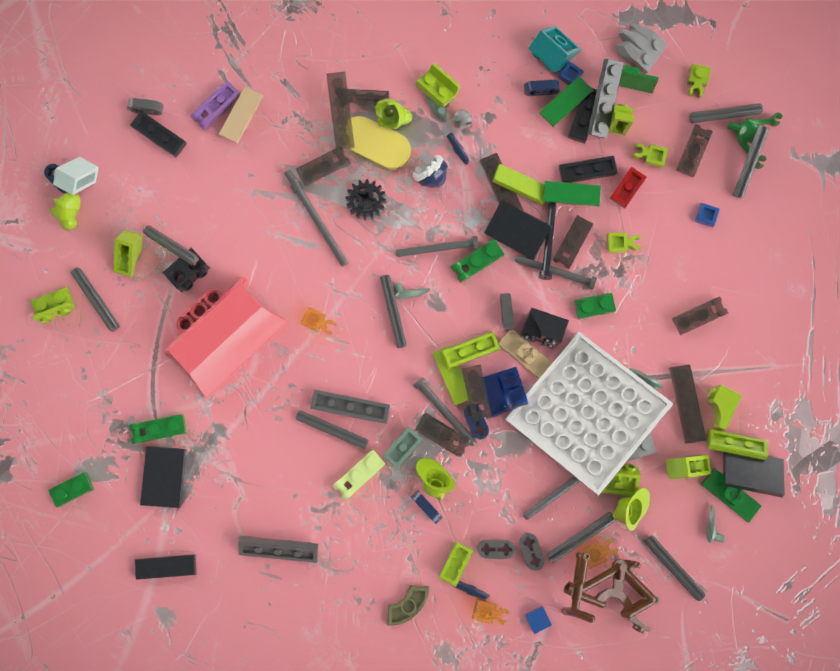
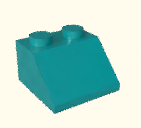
[528,25,581,72]

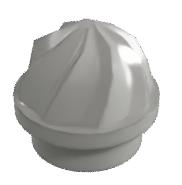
[454,109,473,129]

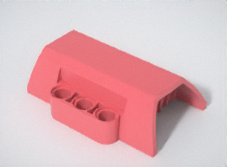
[162,277,287,398]

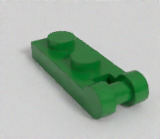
[450,239,505,283]
[129,414,187,444]

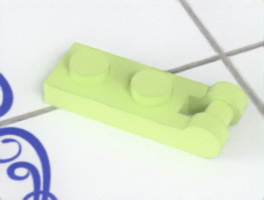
[332,450,386,501]

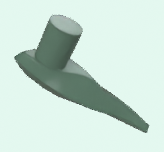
[425,94,446,119]
[394,283,430,299]
[629,368,663,391]
[707,505,725,543]

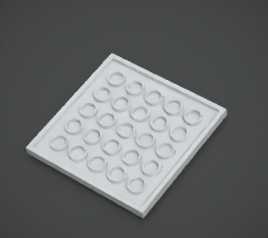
[505,332,674,496]

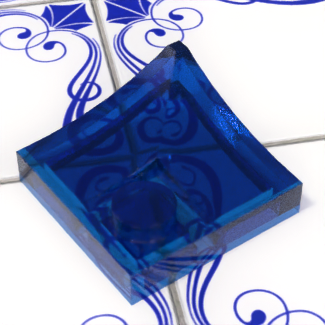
[480,366,529,418]

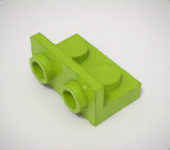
[415,63,460,107]
[31,287,76,323]
[602,464,641,496]

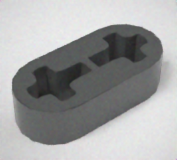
[127,98,164,115]
[500,293,513,329]
[519,533,545,571]
[477,540,515,559]

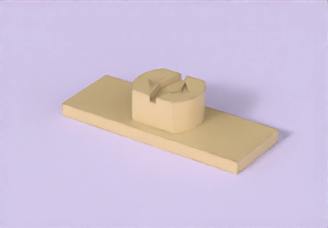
[219,87,263,144]
[499,329,552,379]

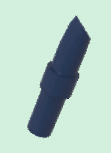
[446,133,469,165]
[453,581,490,600]

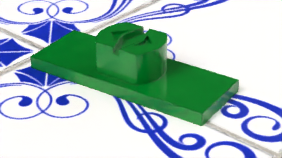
[599,65,659,94]
[539,76,594,127]
[543,181,601,207]
[701,468,762,523]

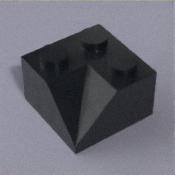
[520,307,569,349]

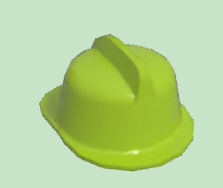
[416,458,455,500]
[613,488,650,531]

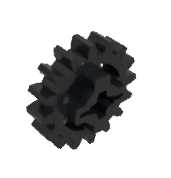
[345,179,386,221]

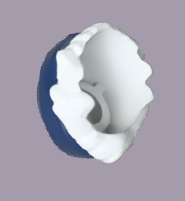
[413,155,448,188]

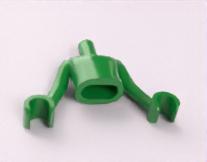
[727,112,783,169]

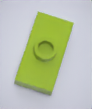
[438,541,474,587]

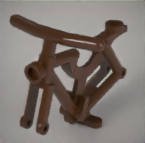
[561,552,659,634]

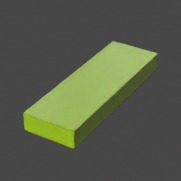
[492,164,545,205]
[440,332,501,370]
[432,346,473,406]
[707,429,768,460]

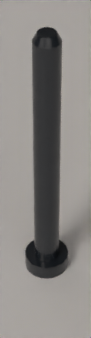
[539,202,557,280]

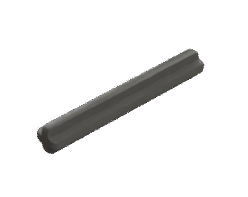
[689,103,763,123]
[733,125,769,198]
[143,225,199,265]
[71,267,120,332]
[380,275,407,348]
[296,410,368,449]
[547,512,616,563]
[645,535,706,601]

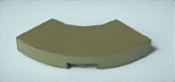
[387,585,429,626]

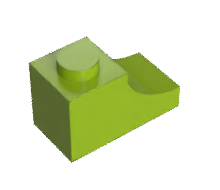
[608,104,634,136]
[113,230,143,277]
[707,385,742,431]
[666,455,712,479]

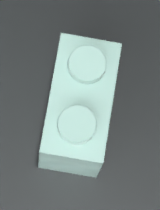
[53,157,99,195]

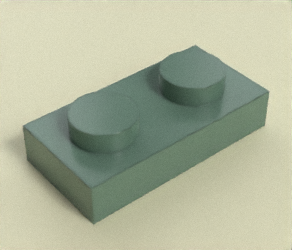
[383,426,423,469]

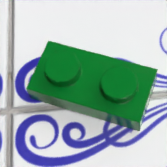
[574,293,616,320]
[48,472,94,508]

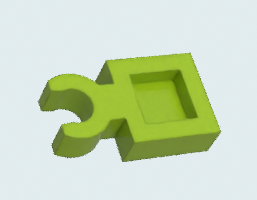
[687,64,711,98]
[632,143,668,168]
[607,233,641,253]

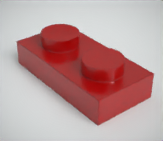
[610,167,647,208]

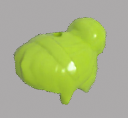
[375,99,412,130]
[49,192,81,231]

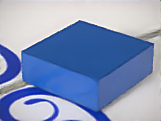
[558,61,584,85]
[695,203,720,228]
[525,606,552,634]

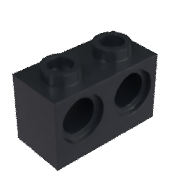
[162,247,210,293]

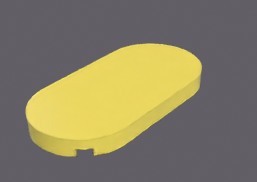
[341,116,411,170]

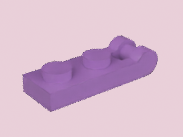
[191,81,240,130]

